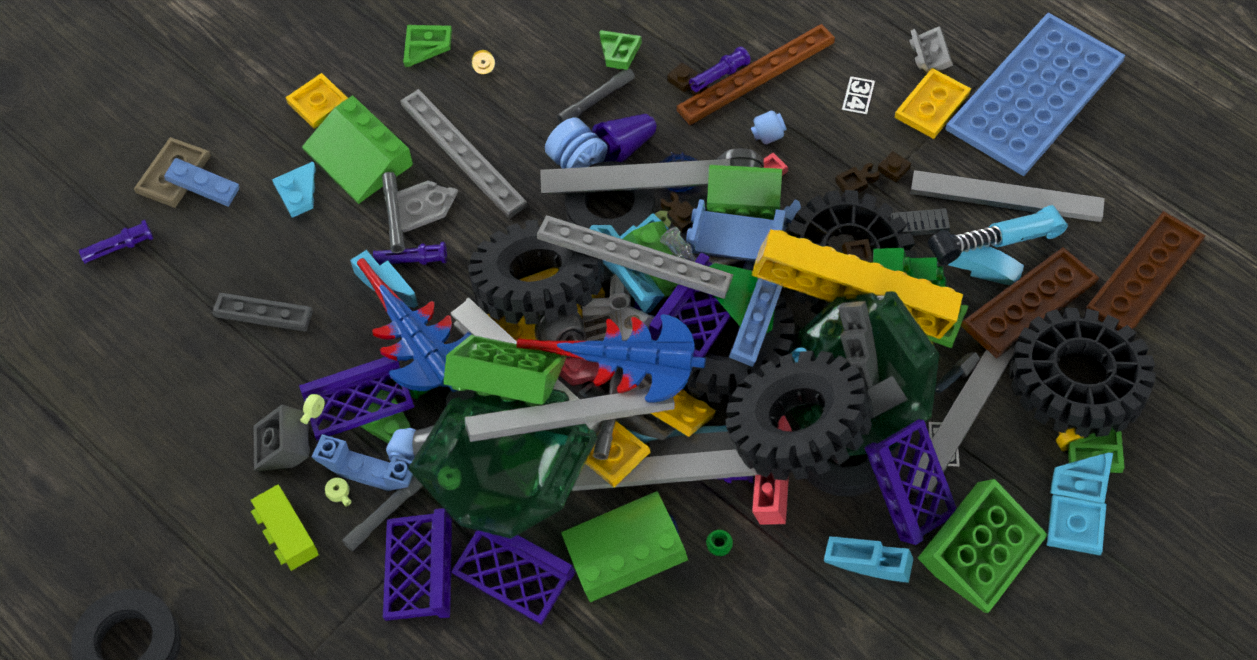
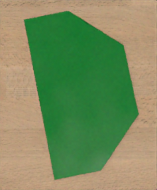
[709,263,775,333]

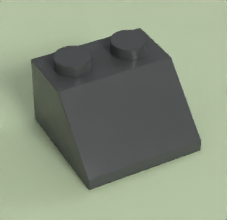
[254,405,310,472]

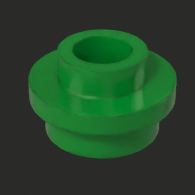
[706,530,733,556]

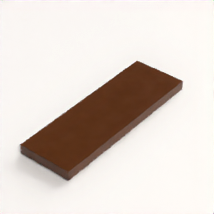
[1085,211,1206,331]
[961,247,1099,359]

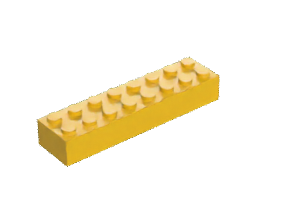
[752,229,963,339]

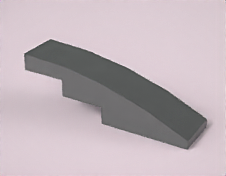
[838,301,879,389]
[577,382,676,440]
[649,431,736,457]

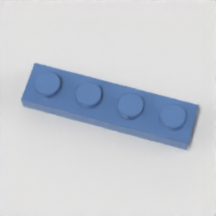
[729,278,783,367]

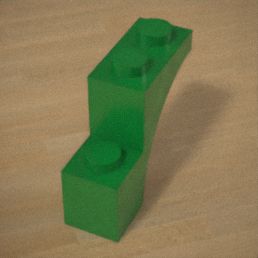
[873,248,946,287]

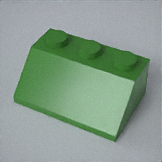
[707,165,782,220]
[622,221,681,302]

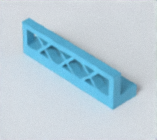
[589,225,664,313]

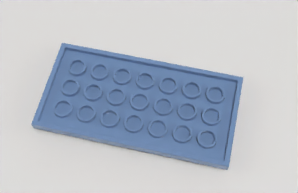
[946,13,1125,176]

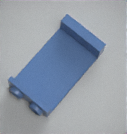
[686,199,787,262]

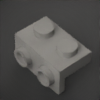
[910,26,953,74]

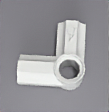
[582,274,631,320]

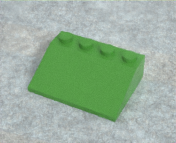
[302,95,413,204]
[443,335,567,406]
[918,479,1048,613]
[561,491,688,602]

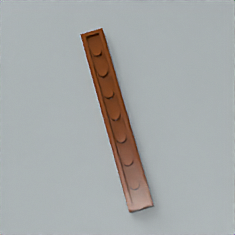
[677,24,835,125]

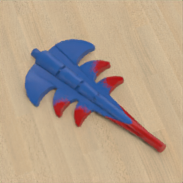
[357,258,472,392]
[516,314,706,402]

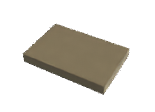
[134,137,211,208]

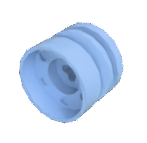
[545,117,607,169]

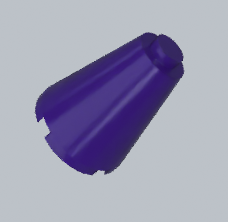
[592,114,656,162]

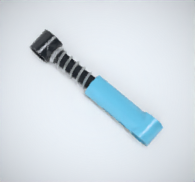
[927,205,1068,265]

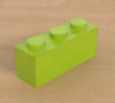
[251,484,319,571]

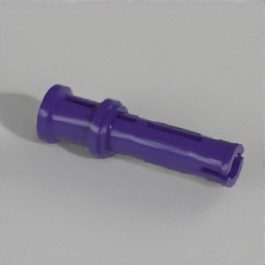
[689,46,751,92]
[79,220,154,264]
[373,242,447,265]

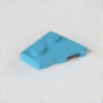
[272,162,316,218]
[1050,453,1113,503]

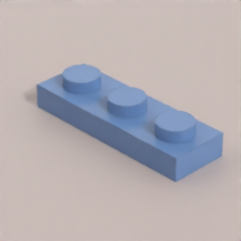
[164,158,239,207]

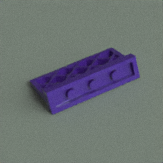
[649,253,731,358]
[299,357,414,440]
[864,419,957,545]
[383,508,452,621]
[451,516,576,625]

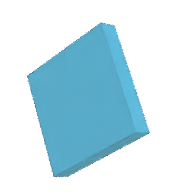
[1047,494,1106,555]

